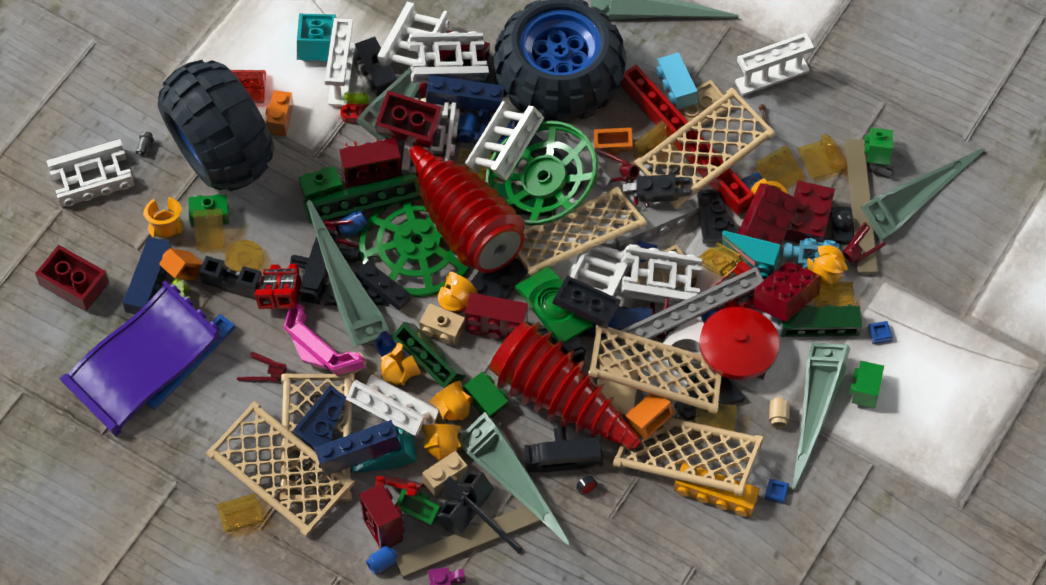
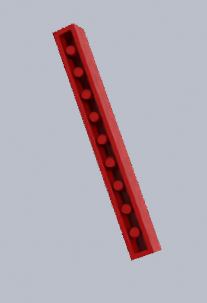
[621,64,754,216]

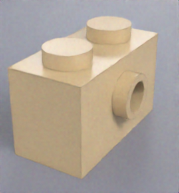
[419,303,465,346]
[422,451,468,497]

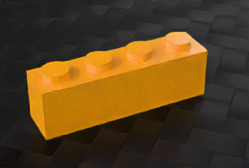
[674,462,760,517]

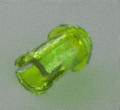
[344,92,369,104]

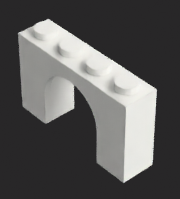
[639,318,704,403]

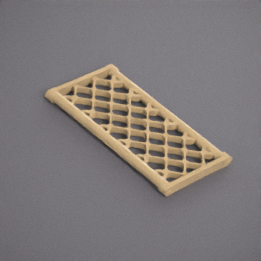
[634,87,776,210]
[517,187,647,276]
[588,325,721,414]
[277,373,354,502]
[206,401,355,537]
[613,417,764,496]

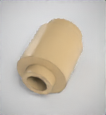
[769,397,790,428]

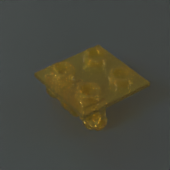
[797,134,847,179]
[755,144,805,188]

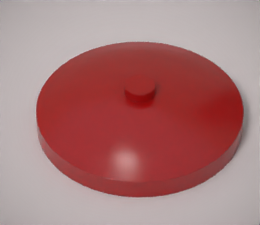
[699,307,780,380]

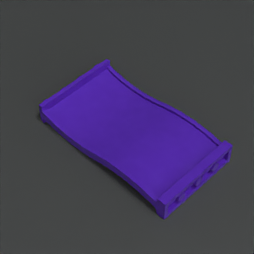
[59,281,221,437]

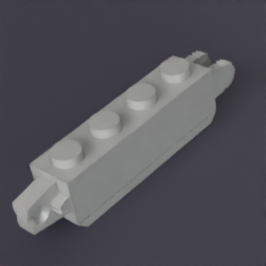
[535,130,614,188]
[601,198,699,251]

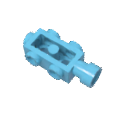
[783,238,843,268]

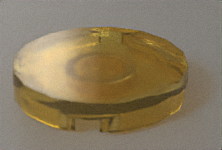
[225,239,264,272]

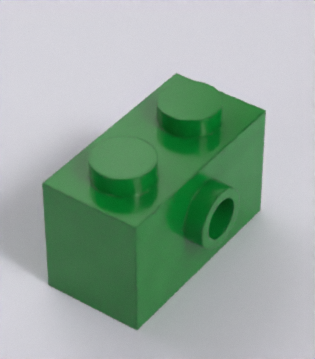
[864,127,893,165]
[298,166,343,200]
[188,194,229,227]
[849,361,884,408]
[463,371,508,418]
[395,489,441,526]

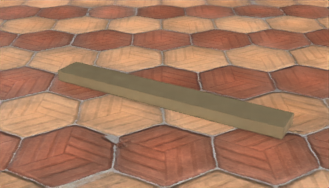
[844,139,878,275]
[396,497,554,579]

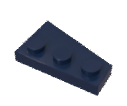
[292,385,346,450]

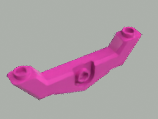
[283,301,366,376]

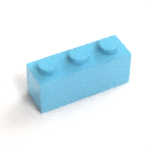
[656,52,698,110]

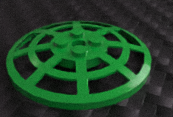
[485,121,598,226]
[359,196,470,298]

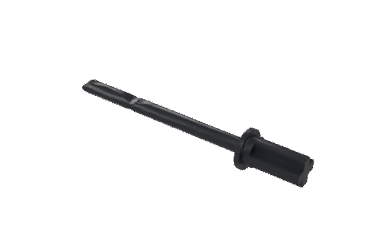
[441,476,523,554]

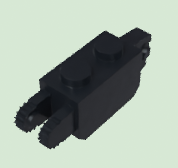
[623,174,692,203]

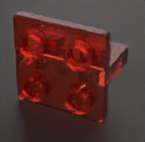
[231,70,266,103]

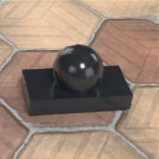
[831,207,854,244]

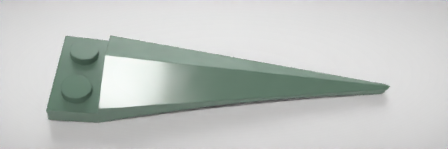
[591,0,739,20]
[356,60,433,141]
[861,148,985,240]
[307,200,390,347]
[792,343,850,492]
[458,412,571,546]

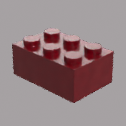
[375,90,443,149]
[339,138,402,188]
[784,180,835,244]
[737,183,801,246]
[35,244,109,312]
[753,261,820,322]
[465,293,528,339]
[359,483,405,549]

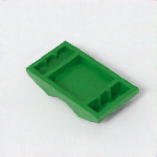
[515,267,593,344]

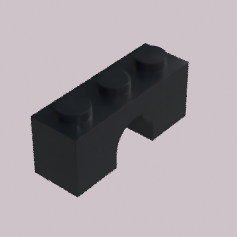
[353,36,397,97]
[199,256,262,298]
[436,470,494,534]

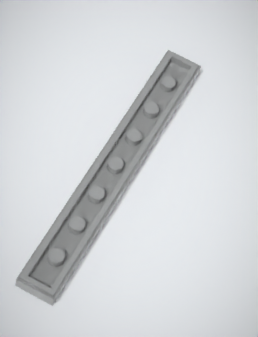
[620,267,764,350]

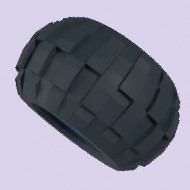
[494,0,626,123]
[157,60,274,191]

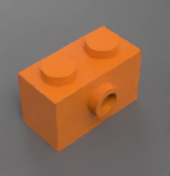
[265,90,294,136]
[594,128,633,155]
[159,248,203,281]
[625,393,675,439]

